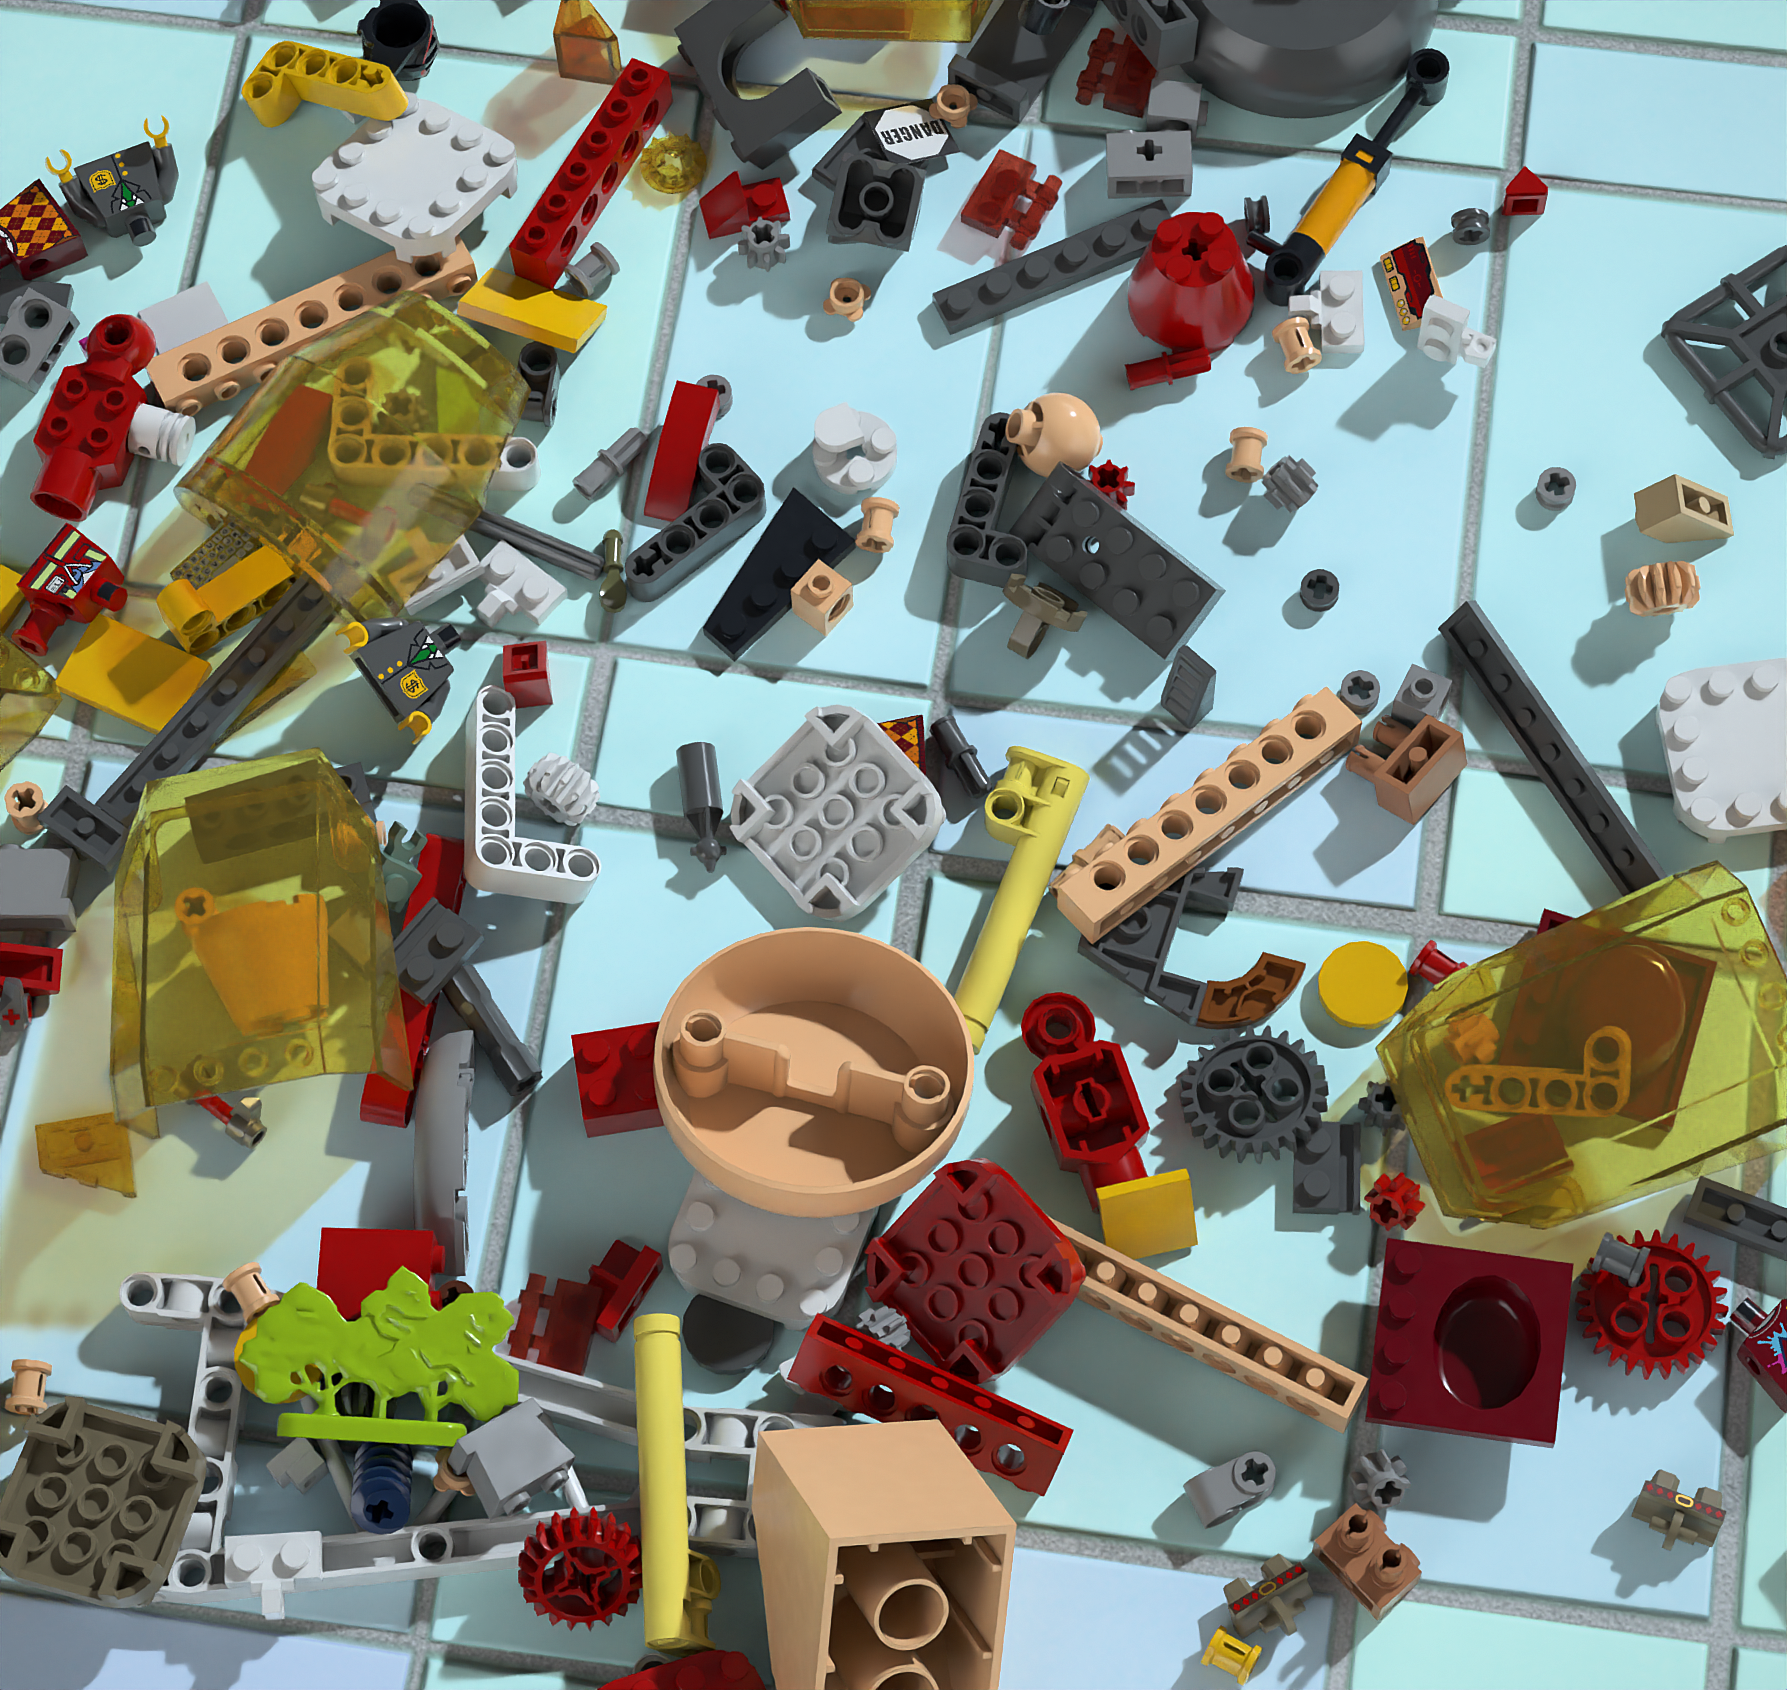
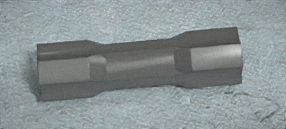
[442,965,543,1096]

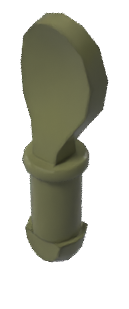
[599,529,627,613]

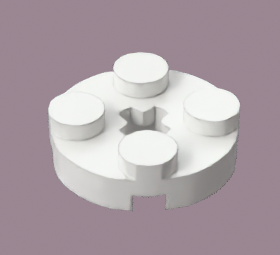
[812,407,897,495]

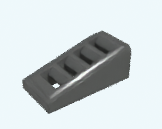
[1160,645,1217,729]

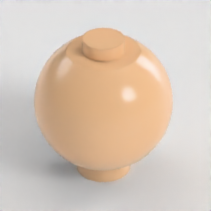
[1006,392,1103,478]

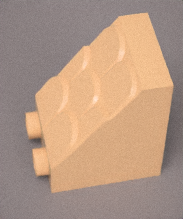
[751,1419,1017,1690]

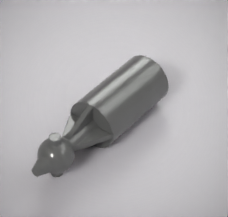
[676,742,727,873]

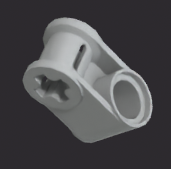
[1183,1451,1276,1529]

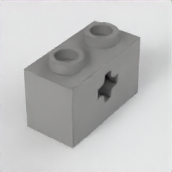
[1105,128,1193,199]

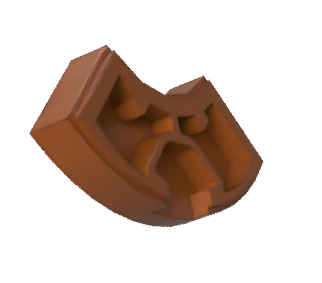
[1196,952,1306,1030]

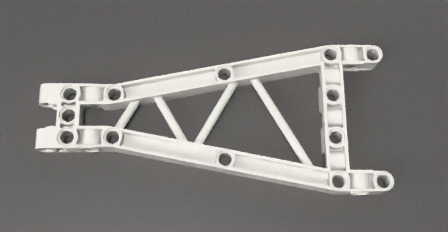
[119,1272,847,1604]

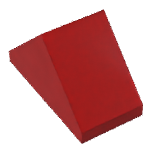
[502,640,553,709]

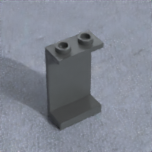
[948,0,1094,124]

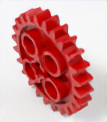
[1575,1229,1729,1380]

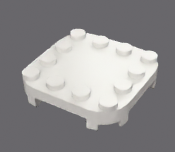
[311,92,518,263]
[1655,657,1787,844]
[729,704,946,923]
[667,1169,879,1332]

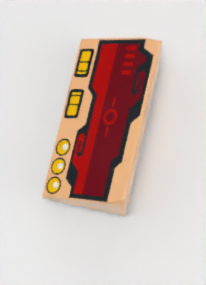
[1380,236,1443,331]

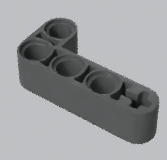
[946,412,1028,588]
[625,443,767,603]

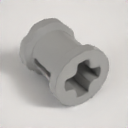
[564,242,620,298]

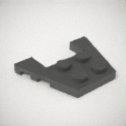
[1077,867,1244,1026]

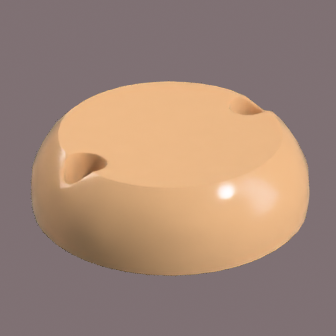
[653,927,974,1218]

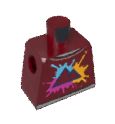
[1730,1297,1787,1414]

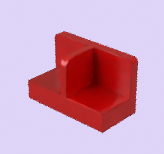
[569,1240,664,1344]

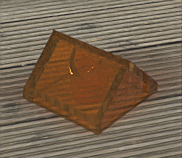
[553,0,622,86]

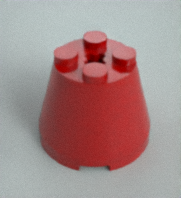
[1127,212,1255,354]

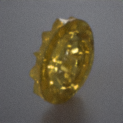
[639,131,707,194]

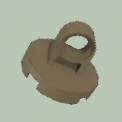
[1002,573,1088,659]

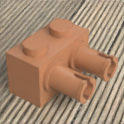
[1346,714,1467,825]
[1312,1503,1422,1621]

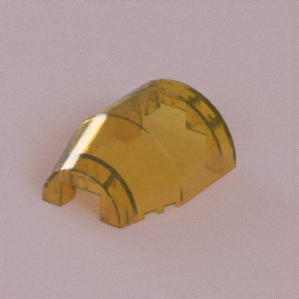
[173,290,531,624]

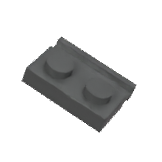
[374,897,484,1007]
[1292,1121,1361,1215]

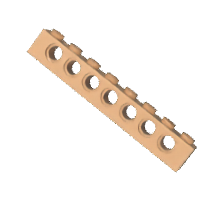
[145,234,478,417]
[1057,686,1362,944]
[1048,1216,1368,1434]

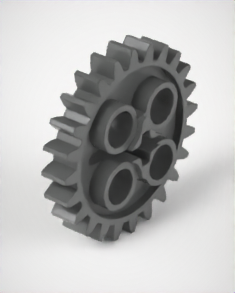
[1180,1025,1329,1164]

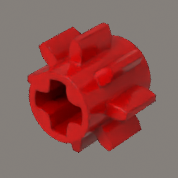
[1088,459,1135,511]
[1364,1172,1426,1231]

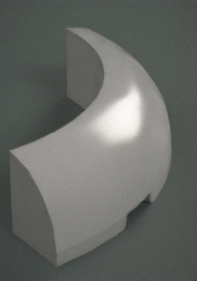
[413,1030,476,1276]

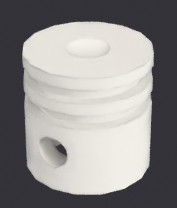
[128,403,196,466]

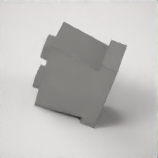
[0,844,81,932]
[448,1397,576,1521]

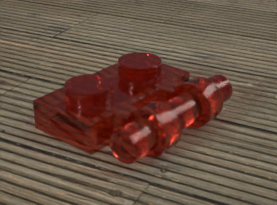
[1075,28,1160,119]
[961,149,1063,251]
[507,1273,605,1377]

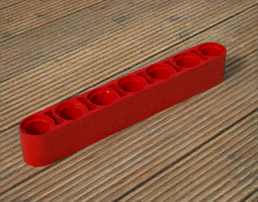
[360,833,467,1129]

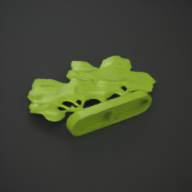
[238,1266,519,1447]

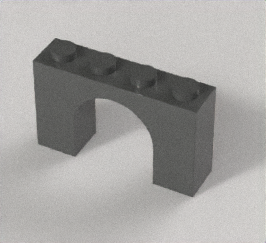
[674,0,842,170]

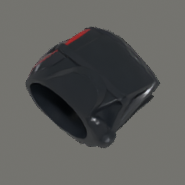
[356,0,440,81]

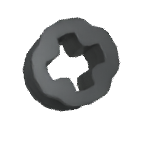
[1591,1231,1650,1288]

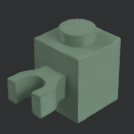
[346,821,428,913]

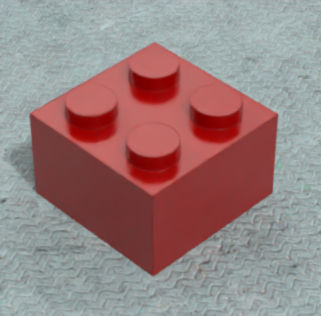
[571,1021,665,1138]

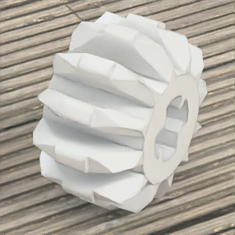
[523,752,601,826]

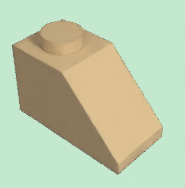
[1633,474,1734,543]

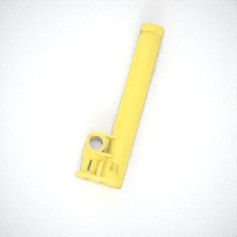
[954,746,1090,1055]
[633,1313,721,1658]

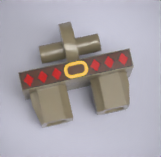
[1631,1469,1727,1551]
[1223,1553,1314,1639]

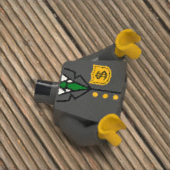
[45,115,179,247]
[335,617,462,745]

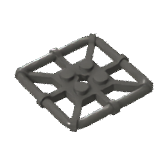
[1661,245,1787,460]

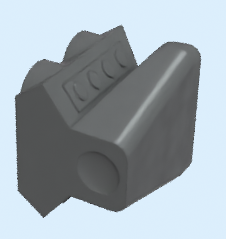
[826,152,927,252]

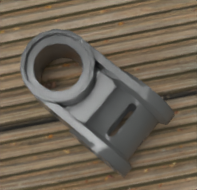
[508,341,561,428]

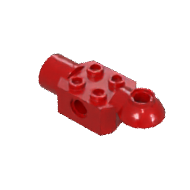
[30,314,156,522]
[1021,992,1150,1214]

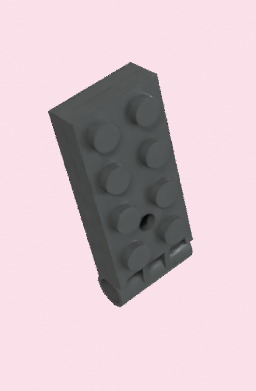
[1009,461,1226,660]

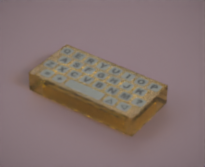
[169,516,263,590]

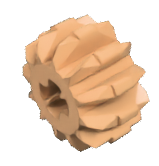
[1624,561,1701,617]

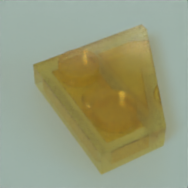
[35,1110,138,1199]

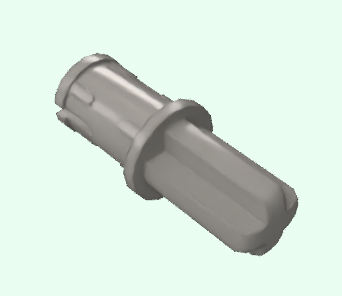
[572,427,649,500]

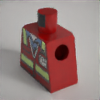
[16,522,128,624]

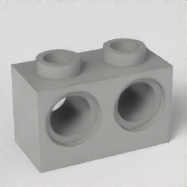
[0,287,80,394]

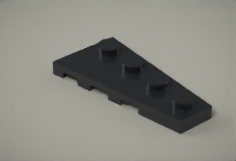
[703,487,856,662]

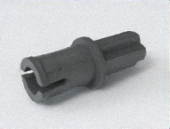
[929,715,992,799]

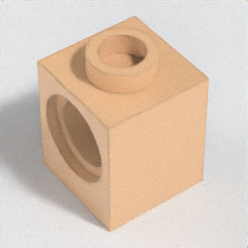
[791,559,854,637]

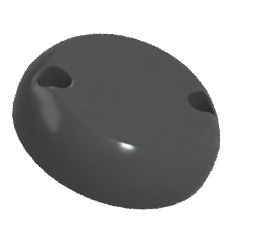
[1179,0,1440,119]

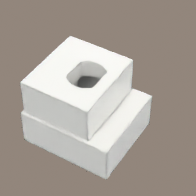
[265,1438,330,1495]

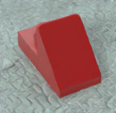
[699,171,791,240]

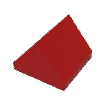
[1501,166,1548,216]

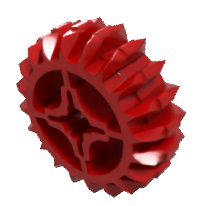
[518,1506,643,1632]

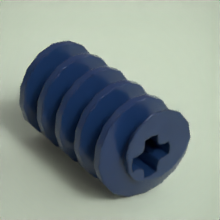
[350,1442,414,1535]

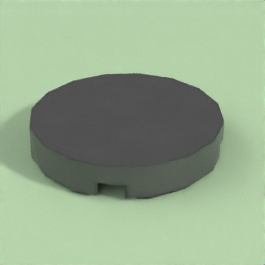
[682,1294,775,1375]

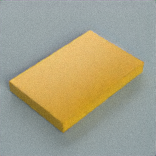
[457,268,608,353]
[54,613,213,735]

